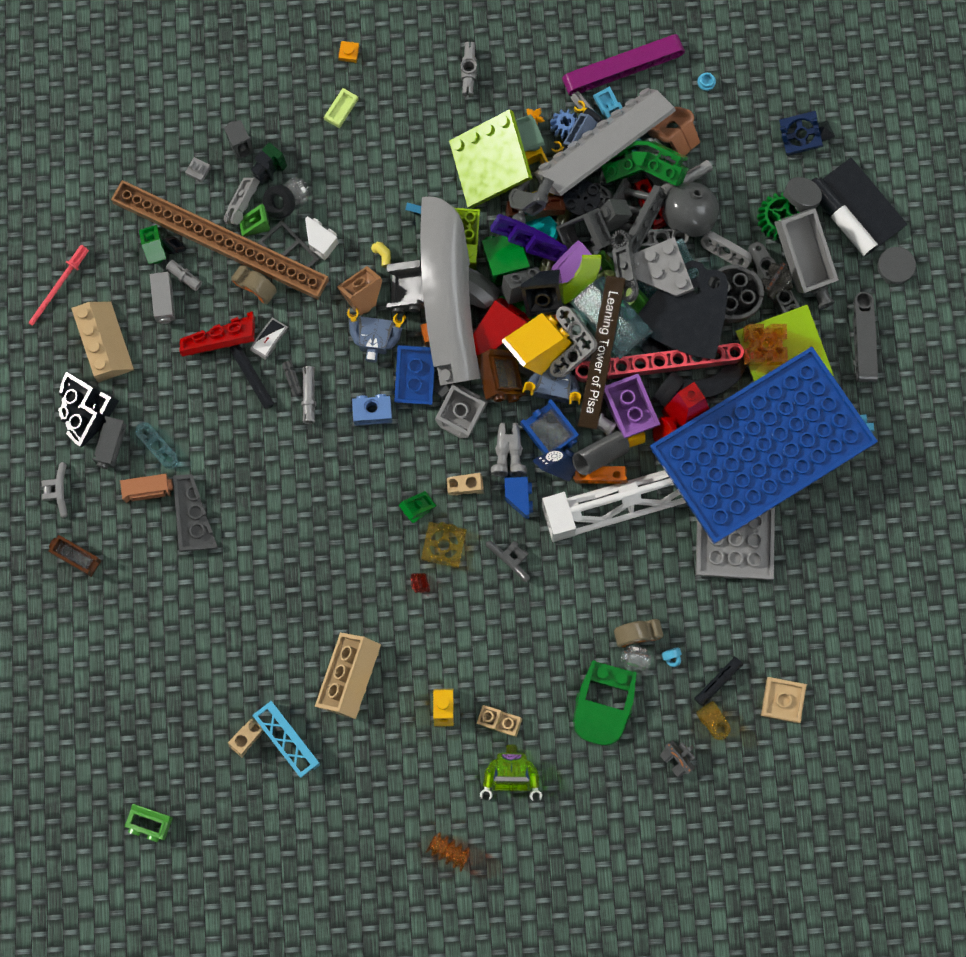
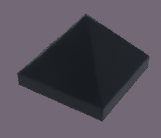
[810,120,835,142]
[162,236,186,254]

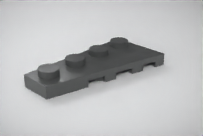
[173,474,218,552]

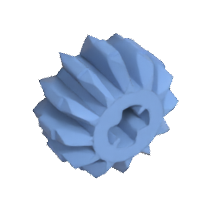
[550,109,577,141]

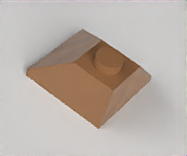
[337,266,382,316]

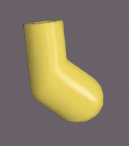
[371,242,391,268]

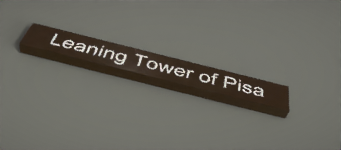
[578,275,626,430]

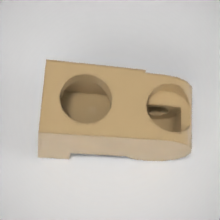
[447,473,484,495]
[228,718,264,758]

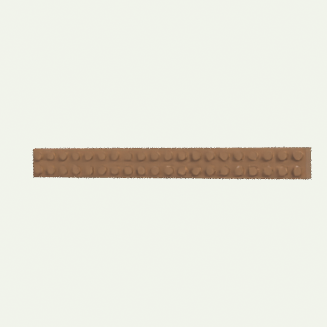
[111,180,329,300]

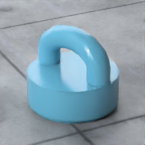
[661,647,682,667]

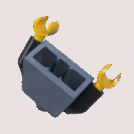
[551,101,602,153]

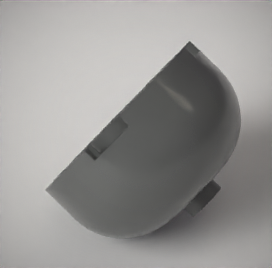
[662,182,719,237]
[708,265,764,323]

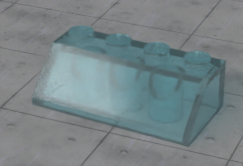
[570,276,653,359]

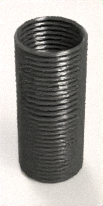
[572,431,629,475]

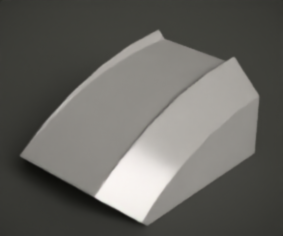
[435,383,488,438]

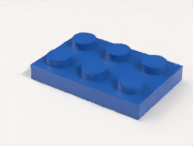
[394,345,435,405]

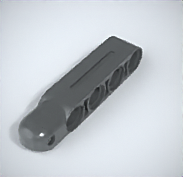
[748,242,800,315]
[853,292,878,382]

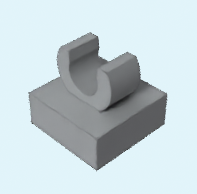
[185,157,211,183]

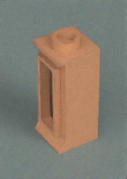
[120,474,174,503]

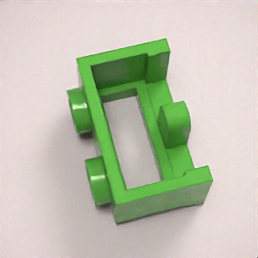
[125,804,173,842]

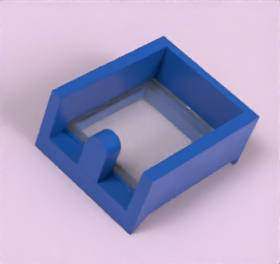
[520,399,579,454]

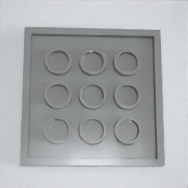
[695,507,775,580]

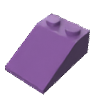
[604,374,660,439]

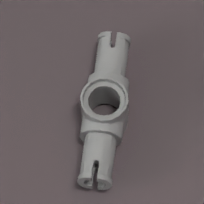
[461,42,477,97]

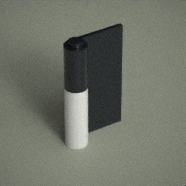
[811,157,907,257]

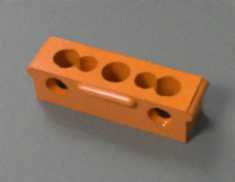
[573,466,628,484]

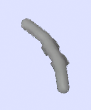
[41,462,68,518]

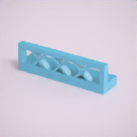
[252,701,320,778]

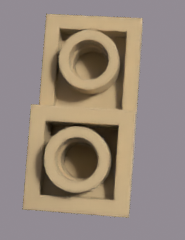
[477,705,522,737]

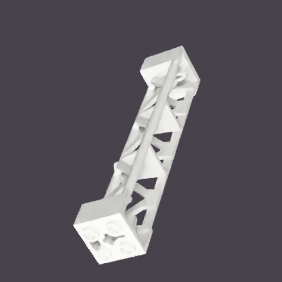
[542,470,686,542]

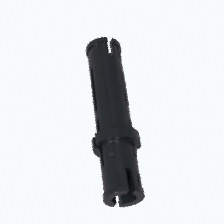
[694,656,743,707]

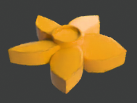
[527,108,545,125]

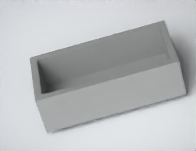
[774,208,839,293]

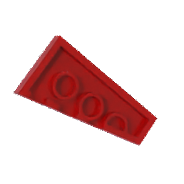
[179,311,255,357]

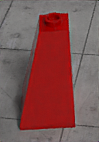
[473,297,533,361]
[661,382,709,429]

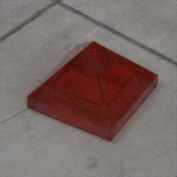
[411,573,430,593]

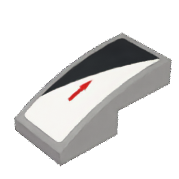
[250,317,288,360]

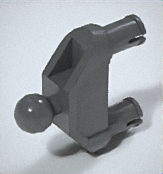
[508,177,554,223]

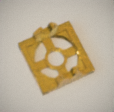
[421,522,467,568]

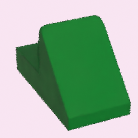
[398,491,437,523]

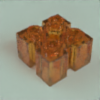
[743,324,788,365]

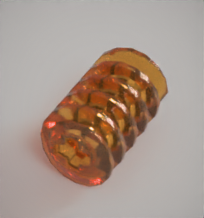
[426,832,470,872]

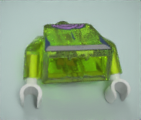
[480,744,542,801]

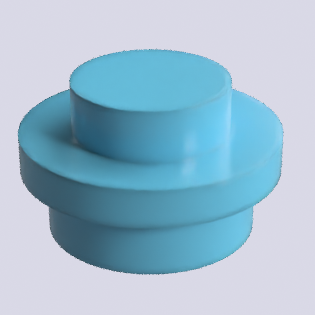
[697,72,716,91]

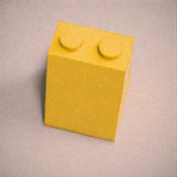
[502,313,572,375]

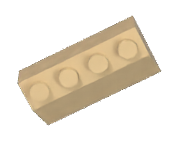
[71,302,134,383]
[315,632,381,719]

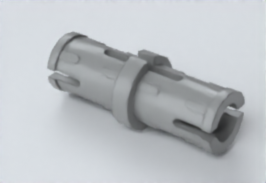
[166,260,202,291]

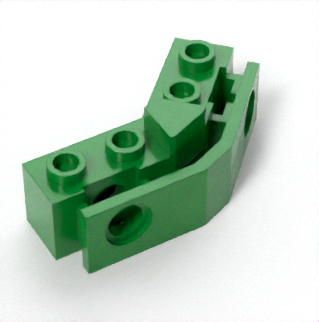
[601,141,689,186]

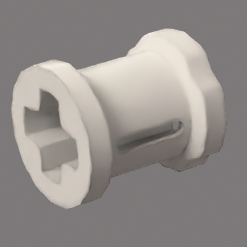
[598,413,617,436]

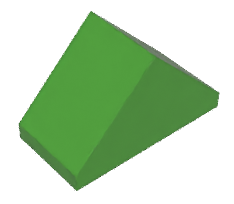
[240,204,270,236]

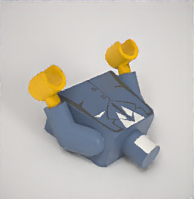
[347,308,406,363]
[522,360,581,405]

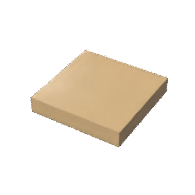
[761,677,807,724]

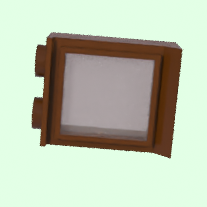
[477,349,526,403]

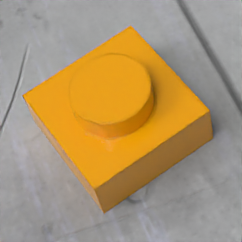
[338,41,360,63]

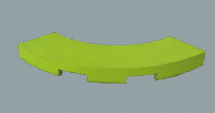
[563,255,602,304]

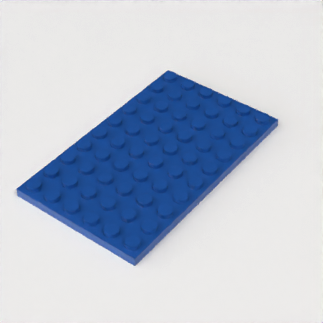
[650,347,878,544]

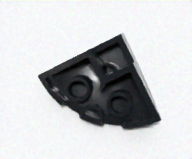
[59,372,119,447]

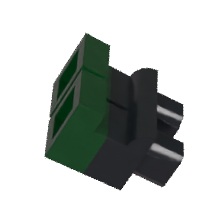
[251,142,287,185]

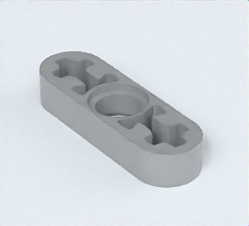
[701,231,752,268]

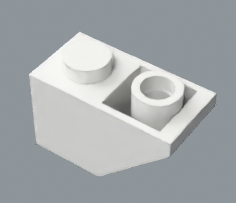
[305,216,339,260]

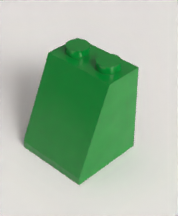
[481,236,530,287]

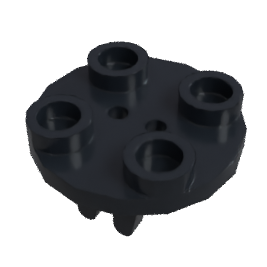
[563,180,600,216]

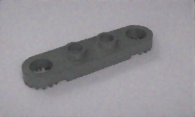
[611,230,639,302]

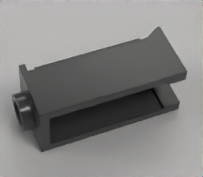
[92,416,127,469]

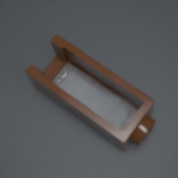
[49,535,101,577]

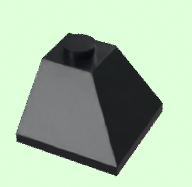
[521,269,565,317]

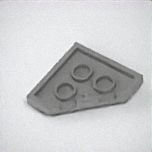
[633,237,694,297]

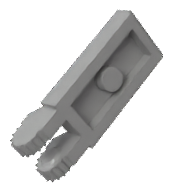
[224,178,260,225]

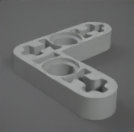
[550,306,598,378]

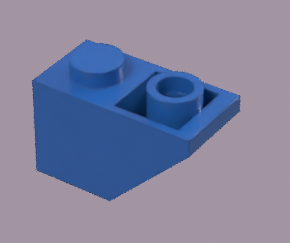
[504,477,533,519]

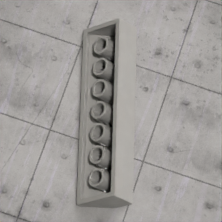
[534,88,676,196]

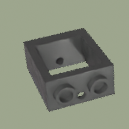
[556,208,612,253]

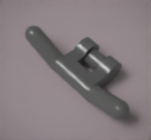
[486,541,530,582]

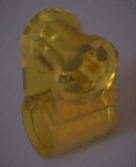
[696,701,731,740]

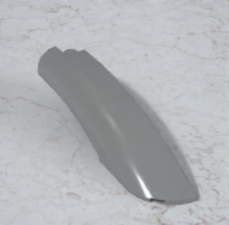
[420,197,480,385]

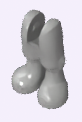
[491,423,527,477]

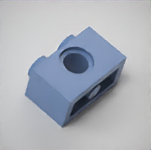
[352,394,393,426]

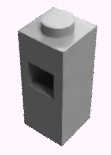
[150,272,176,324]

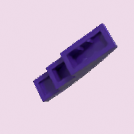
[490,214,568,262]

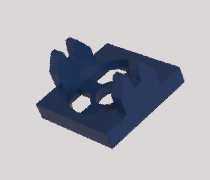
[779,111,823,156]

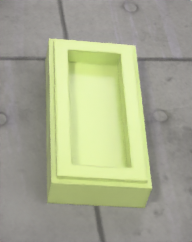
[324,88,359,128]

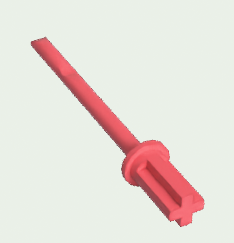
[29,245,89,325]

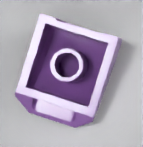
[551,240,602,284]

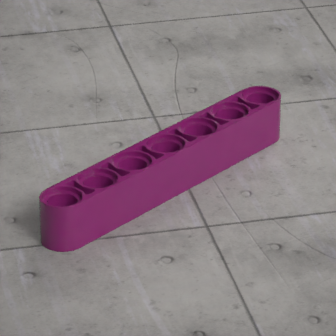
[562,34,685,96]

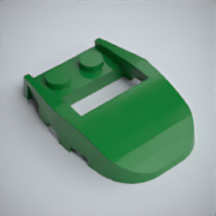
[573,660,637,746]

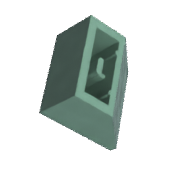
[515,114,545,152]

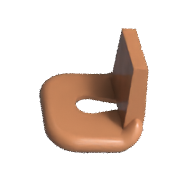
[647,107,700,155]

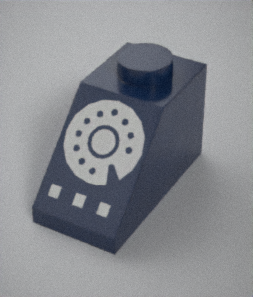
[533,448,576,481]

